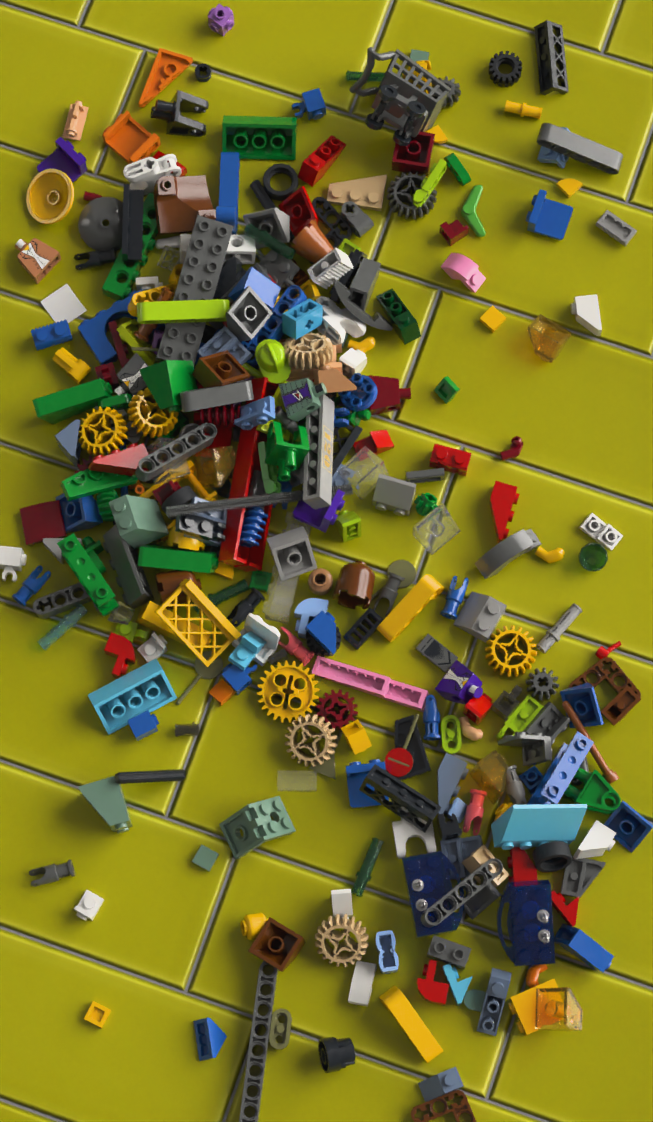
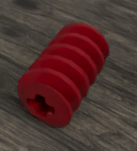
[200,403,240,428]

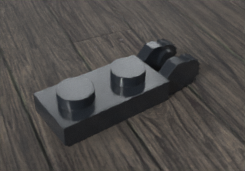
[175,514,226,542]

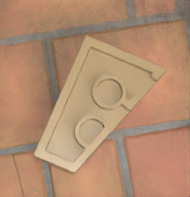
[327,175,387,211]

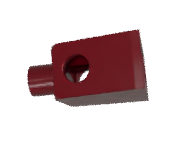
[368,375,411,415]

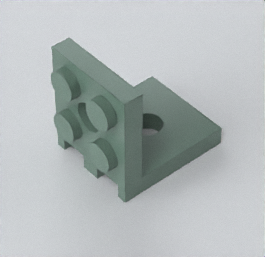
[219,796,296,859]

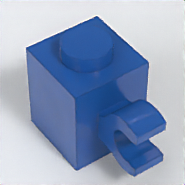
[292,88,326,120]
[222,663,257,695]

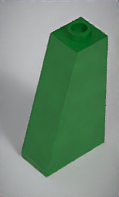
[32,378,113,425]
[138,544,219,573]

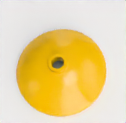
[26,169,74,224]

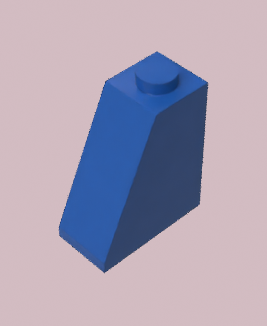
[552,924,614,973]

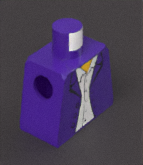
[435,660,483,705]

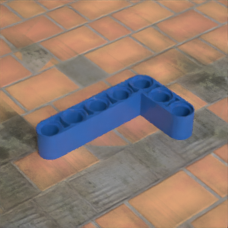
[216,152,240,235]
[214,285,307,369]

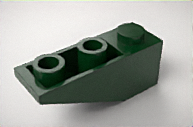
[376,288,421,345]

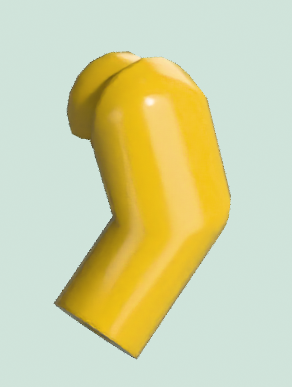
[347,336,376,353]
[535,547,565,563]

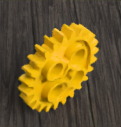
[257,660,320,724]

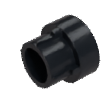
[318,1037,355,1073]

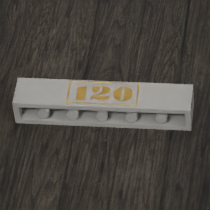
[303,394,335,509]

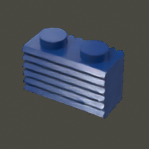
[31,319,73,351]

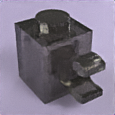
[491,685,523,721]

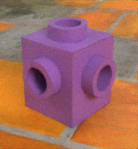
[208,4,234,36]

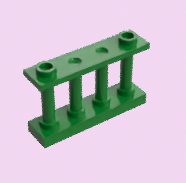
[57,533,120,617]

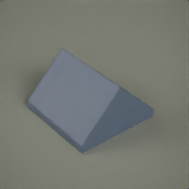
[55,419,82,467]

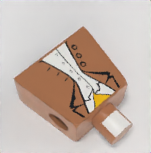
[15,238,61,284]

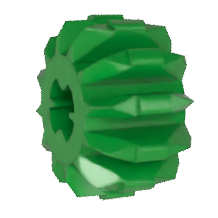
[96,489,119,522]

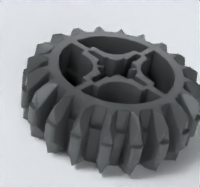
[387,171,437,220]

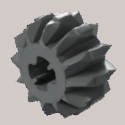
[432,76,461,108]
[526,667,559,701]

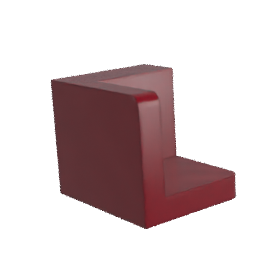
[440,220,469,246]

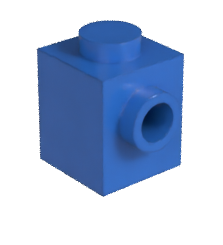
[127,710,159,741]

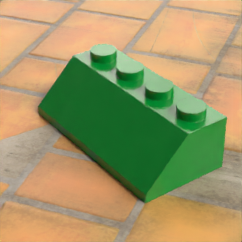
[222,115,297,160]

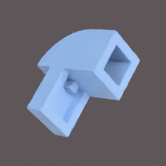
[294,598,329,639]

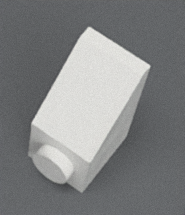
[571,294,602,336]
[339,348,367,378]
[573,820,616,859]
[331,889,353,919]

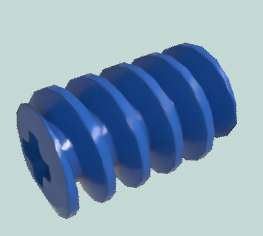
[239,505,269,548]

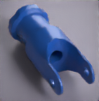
[12,565,51,607]
[440,576,469,620]
[423,695,441,741]

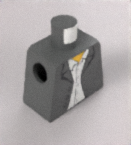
[113,353,149,397]

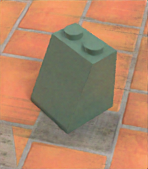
[109,495,169,549]
[78,776,133,833]

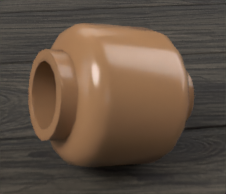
[308,568,333,596]

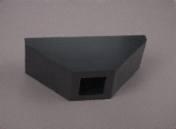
[213,256,242,300]

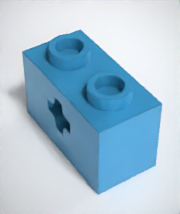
[282,298,323,340]

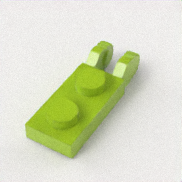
[413,159,447,208]
[496,694,544,747]

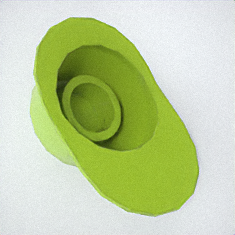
[255,339,291,384]

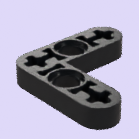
[308,197,352,264]

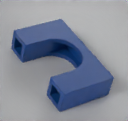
[78,289,165,365]

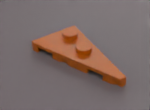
[138,48,193,108]

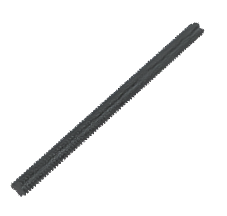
[166,484,353,518]

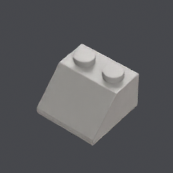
[372,474,416,516]
[267,526,317,581]
[453,592,507,643]

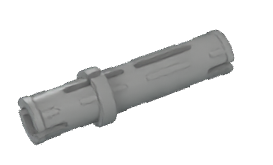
[537,603,582,654]

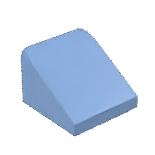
[447,797,467,823]

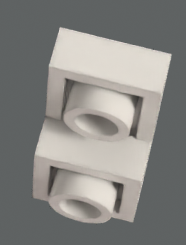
[579,513,623,551]
[348,961,377,1007]

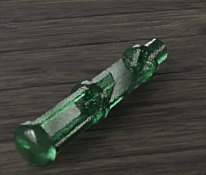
[346,70,402,82]

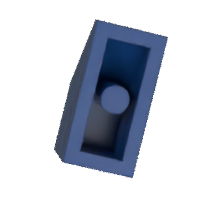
[305,610,336,656]

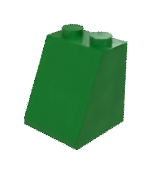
[139,360,198,413]

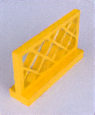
[155,579,242,667]

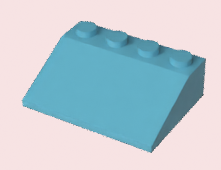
[491,804,587,850]

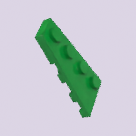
[60,448,138,501]

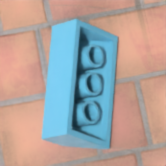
[88,659,177,735]

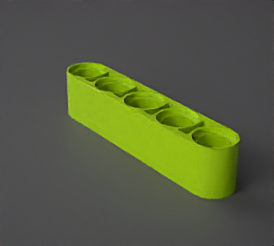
[136,299,230,324]

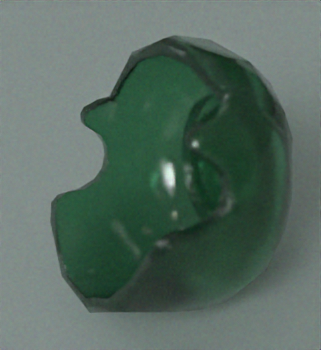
[578,543,608,572]

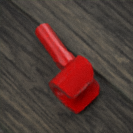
[595,641,622,659]

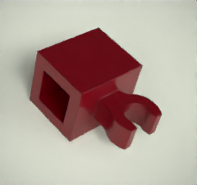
[95,362,119,394]

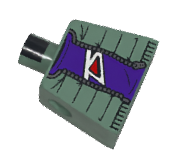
[279,378,327,422]

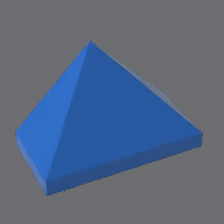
[193,1017,227,1061]

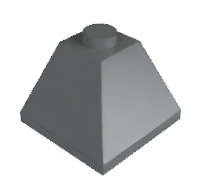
[226,286,273,342]

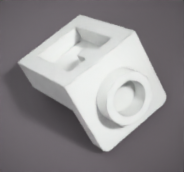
[136,276,163,291]
[137,632,168,663]
[74,890,104,921]

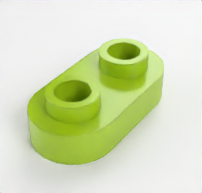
[441,715,462,755]

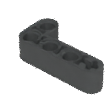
[180,379,254,412]
[33,583,110,619]

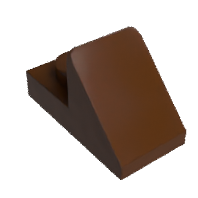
[600,685,641,726]

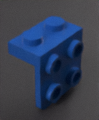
[526,189,573,240]
[346,759,389,808]

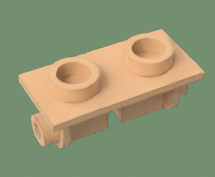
[62,101,89,141]

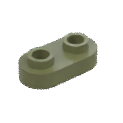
[269,1009,292,1050]

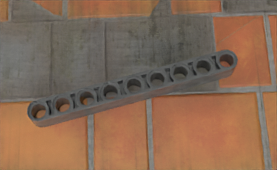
[239,961,278,1122]

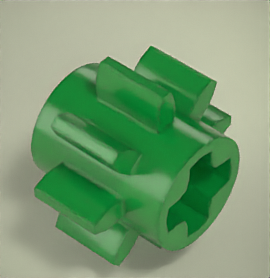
[414,493,438,516]

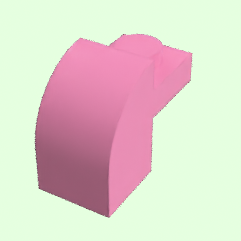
[441,253,486,293]

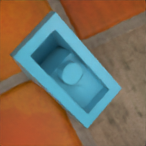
[228,631,266,671]
[442,964,473,1006]

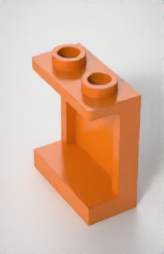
[102,111,161,164]

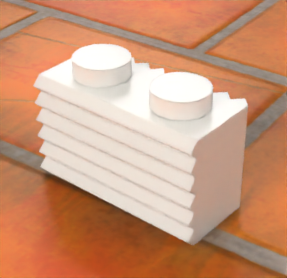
[307,248,353,289]

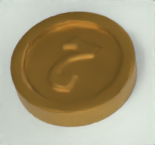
[279,675,299,695]

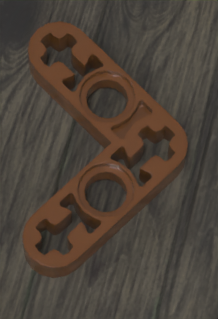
[568,657,641,697]
[411,1090,476,1122]

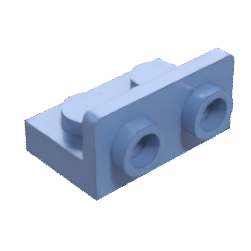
[234,396,275,430]

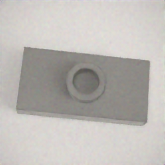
[595,210,637,247]

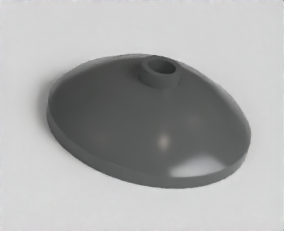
[78,197,123,252]

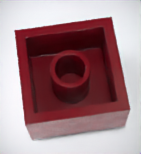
[392,129,435,176]

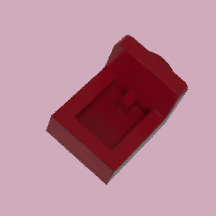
[152,479,181,506]

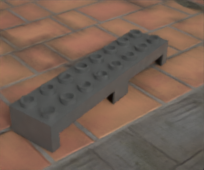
[155,215,234,365]

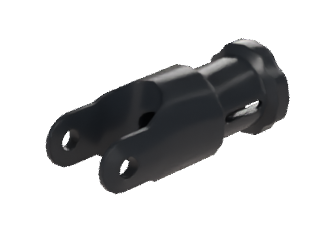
[74,247,117,270]
[227,588,265,627]

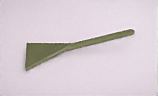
[309,714,349,780]

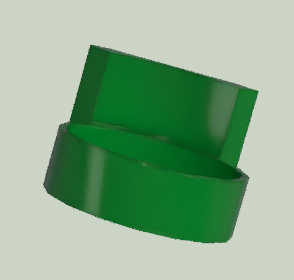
[333,396,371,426]
[82,536,107,575]

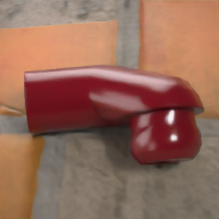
[500,436,523,461]

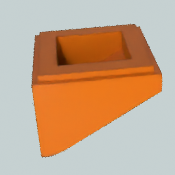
[208,679,236,706]

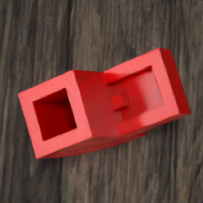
[104,632,136,679]
[417,959,449,1006]

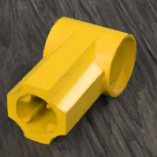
[52,347,91,384]

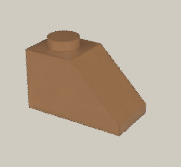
[313,365,357,393]

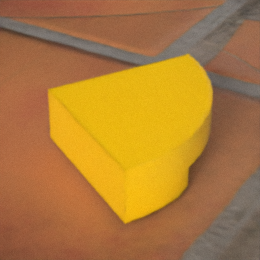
[426,125,448,144]
[556,178,583,198]
[215,562,234,581]

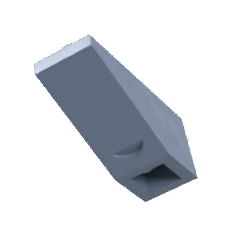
[437,753,469,815]
[476,968,512,1036]

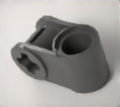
[341,201,374,238]

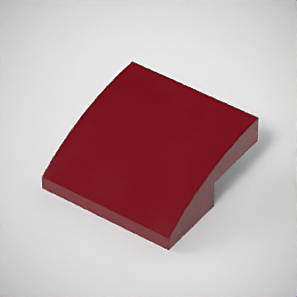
[20,500,67,546]

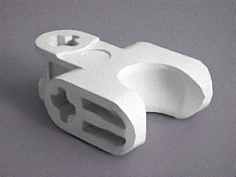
[123,154,182,195]
[316,296,366,345]
[392,807,436,859]

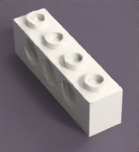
[179,234,256,264]

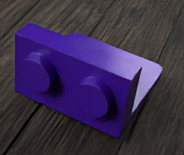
[37,137,87,183]
[292,489,345,533]

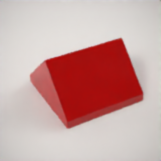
[278,186,318,237]

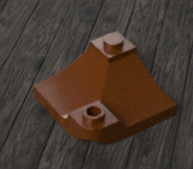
[154,175,216,235]

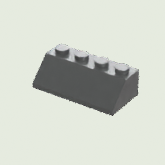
[103,525,155,609]

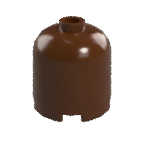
[332,561,375,609]
[155,570,202,610]

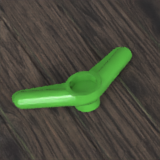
[461,185,486,237]

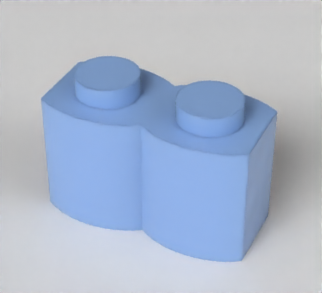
[375,930,399,974]

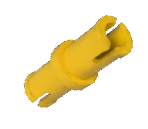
[504,100,542,119]

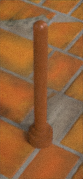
[562,701,619,784]

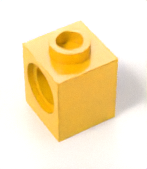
[341,719,372,755]

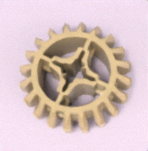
[283,332,333,370]
[285,714,337,767]
[315,914,369,967]

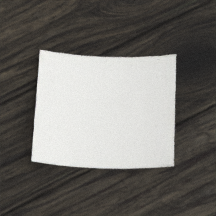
[40,284,87,323]

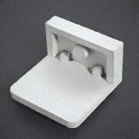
[232,613,281,667]

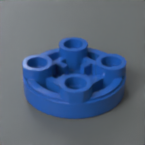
[338,373,378,412]

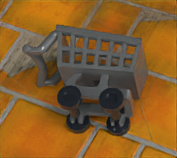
[349,47,451,146]

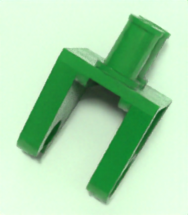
[265,421,310,482]
[564,767,621,815]

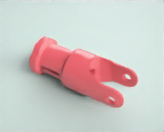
[278,626,315,666]
[463,789,487,836]

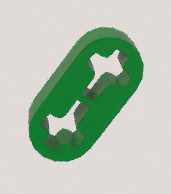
[444,153,471,186]
[97,394,132,411]

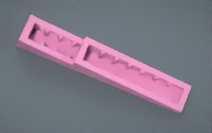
[311,656,429,712]

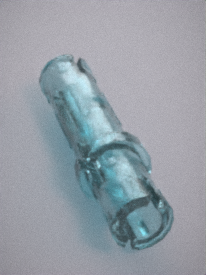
[37,603,88,651]

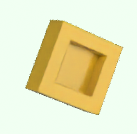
[479,305,506,332]
[84,1001,111,1028]

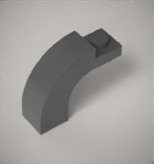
[474,529,542,579]

